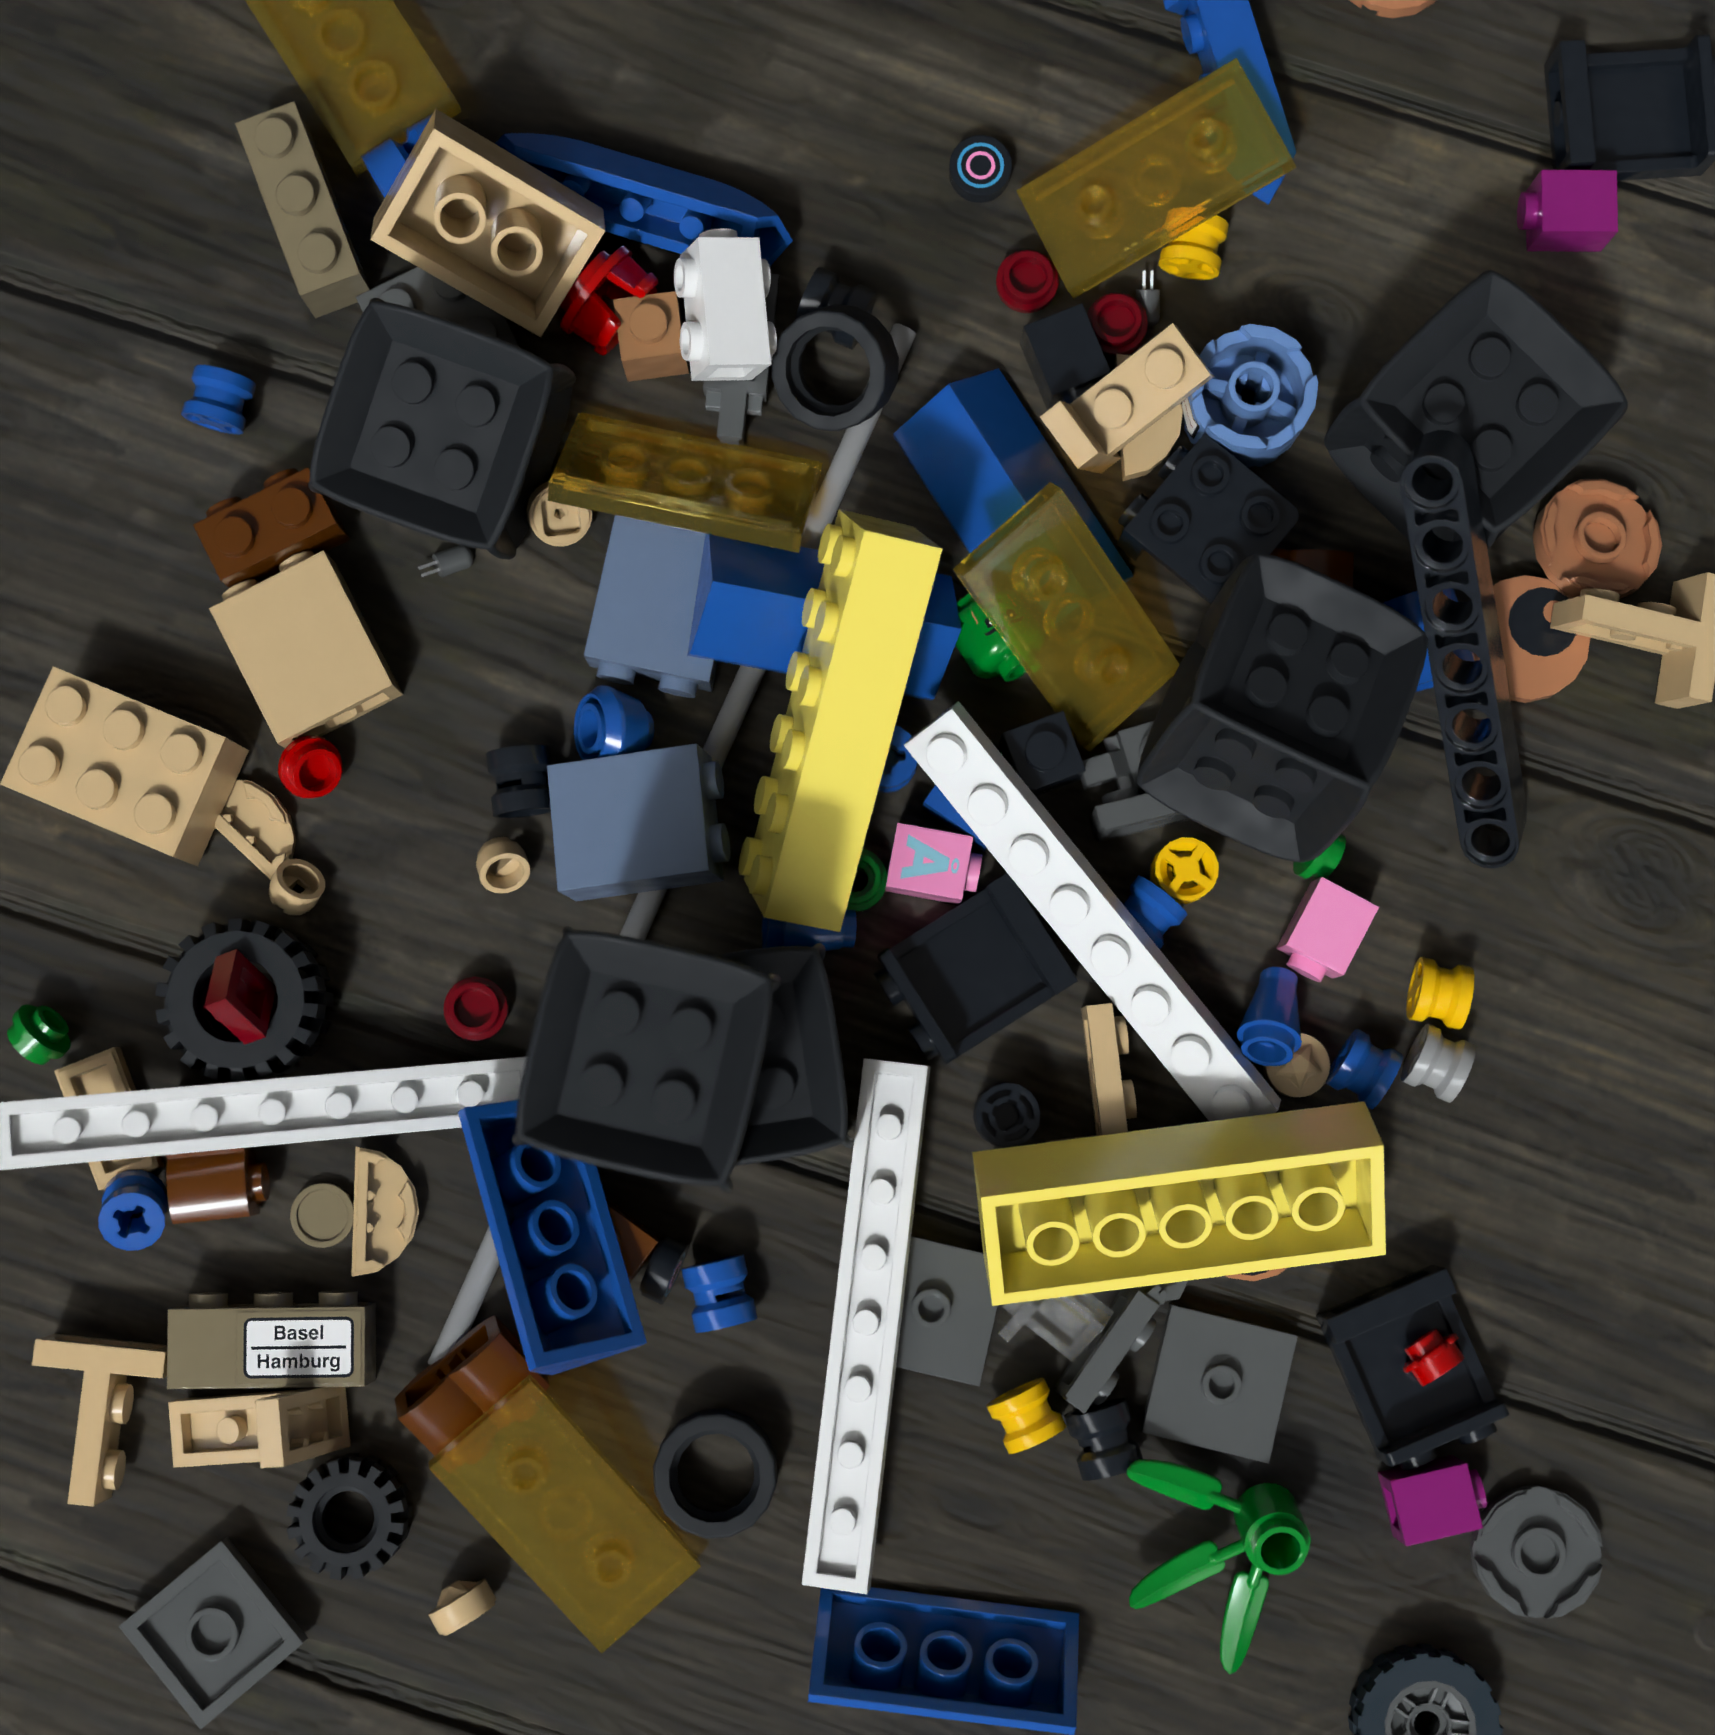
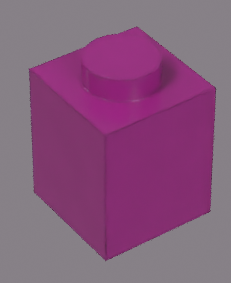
[1517,170,1618,252]
[1377,1455,1487,1547]

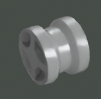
[1401,1024,1477,1103]

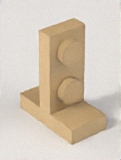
[1040,323,1215,474]
[1550,572,1715,709]
[1046,1003,1162,1142]
[32,1334,167,1507]
[168,1387,351,1468]

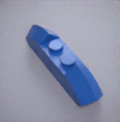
[1163,0,1297,205]
[495,133,793,267]

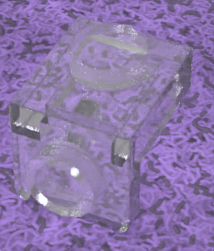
[998,1293,1114,1362]

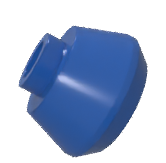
[574,685,654,760]

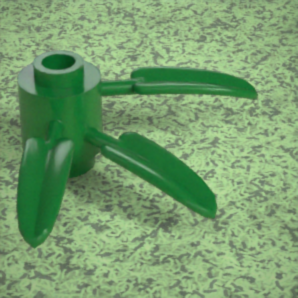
[1126,1459,1311,1674]

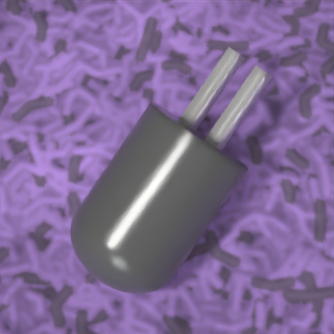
[1135,270,1160,327]
[418,545,473,578]

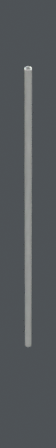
[428,324,916,1365]

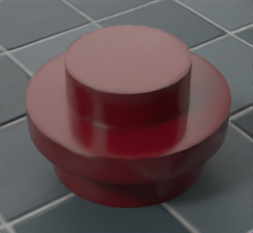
[996,250,1059,313]
[1087,293,1148,356]
[444,977,509,1041]

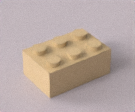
[370,109,606,337]
[0,666,249,867]

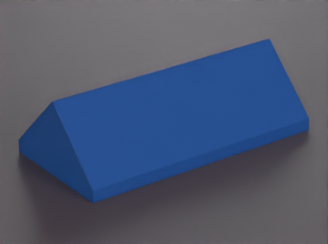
[893,368,1134,634]
[687,528,962,700]
[458,1100,647,1376]
[808,1587,1079,1735]

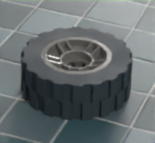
[1348,1643,1503,1735]

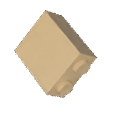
[209,550,403,748]

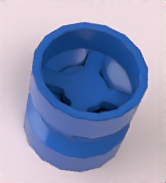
[681,1254,758,1333]

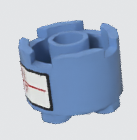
[1182,324,1318,468]

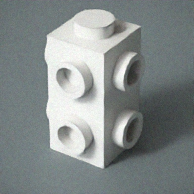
[674,228,777,381]

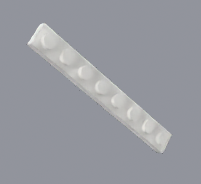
[904,701,1281,1121]
[0,1057,526,1170]
[802,1058,931,1594]

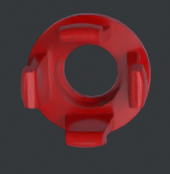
[560,246,658,355]

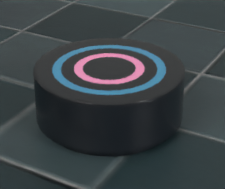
[949,135,1012,203]
[639,1236,689,1305]

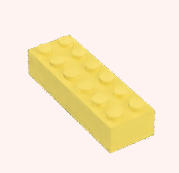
[739,509,942,932]
[972,1101,1386,1306]

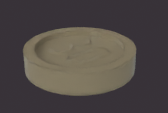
[290,1183,354,1248]

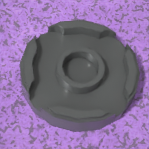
[1469,1485,1603,1619]

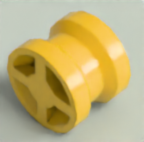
[1158,209,1229,280]
[1150,837,1219,905]
[1406,957,1475,1030]
[986,1378,1067,1454]

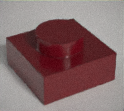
[204,949,276,1045]

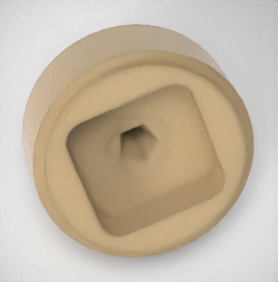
[526,480,592,547]
[1263,1033,1330,1097]
[428,1579,497,1636]

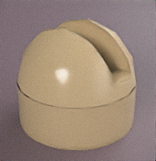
[476,837,530,894]
[269,859,325,915]

